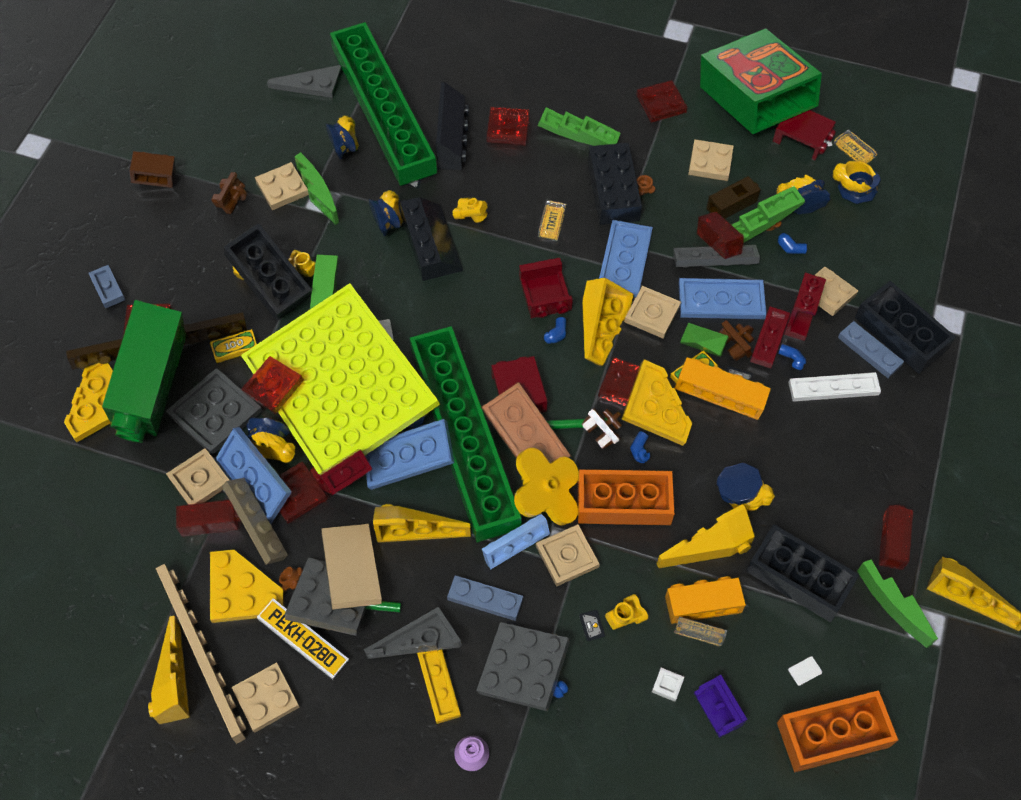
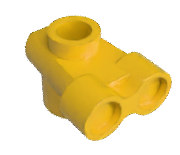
[453,198,488,222]
[288,250,316,277]
[605,594,648,630]

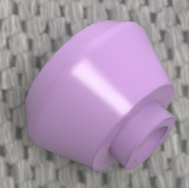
[454,736,489,771]

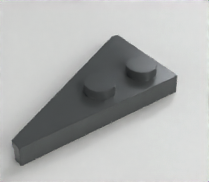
[267,65,342,98]
[364,607,462,659]

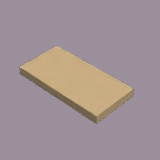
[322,524,382,610]

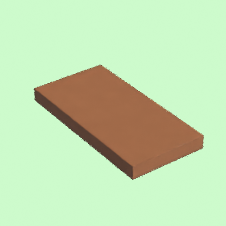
[482,382,571,463]

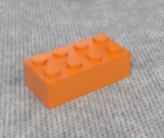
[578,470,674,525]
[777,690,898,773]

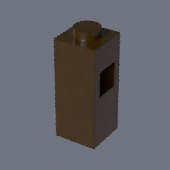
[706,176,761,222]

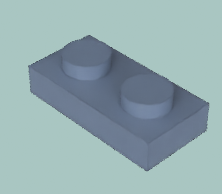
[89,265,125,309]

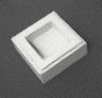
[652,668,684,702]

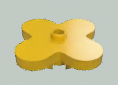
[514,448,579,525]

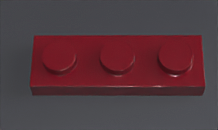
[750,306,790,369]

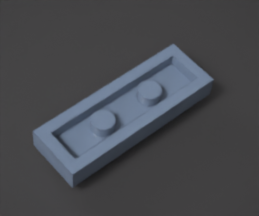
[838,321,904,378]
[447,575,523,621]

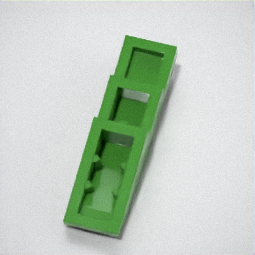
[537,107,621,146]
[295,152,339,225]
[721,186,805,246]
[310,255,339,309]
[857,559,938,648]

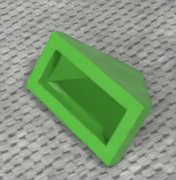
[680,323,729,357]

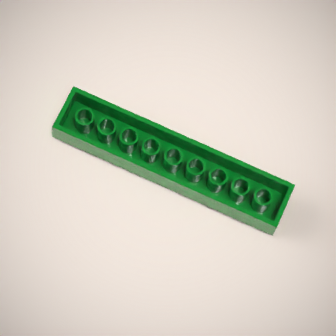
[330,22,437,186]
[410,326,521,542]

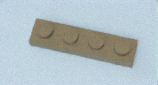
[222,478,288,565]

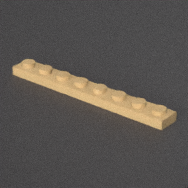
[156,564,246,744]

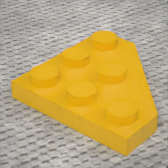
[622,360,692,446]
[64,363,113,443]
[210,550,285,623]

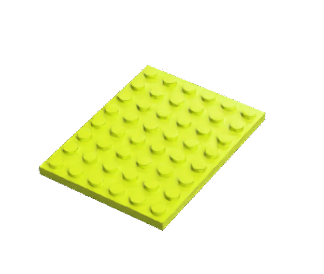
[241,283,440,474]

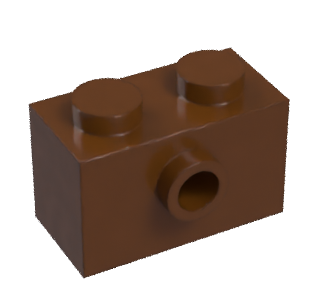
[130,151,175,188]

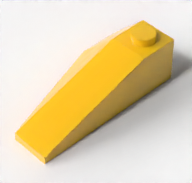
[583,278,633,366]
[373,504,471,542]
[657,504,755,568]
[927,557,1021,631]
[148,616,190,724]

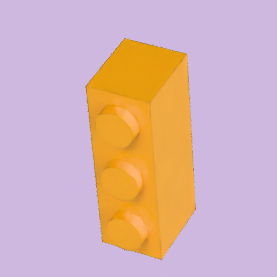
[665,576,746,624]

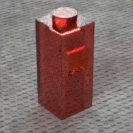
[697,212,744,259]
[176,500,241,537]
[879,505,913,570]

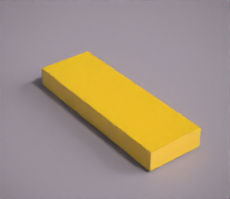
[417,650,461,724]

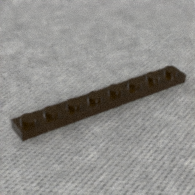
[66,312,247,370]

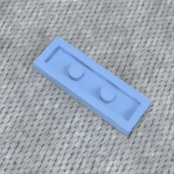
[482,514,550,569]

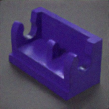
[694,675,747,738]

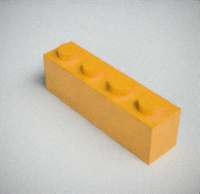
[675,357,771,420]

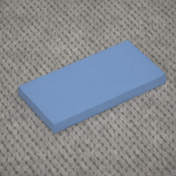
[599,220,653,297]
[679,278,766,319]
[365,419,455,490]
[215,427,292,524]

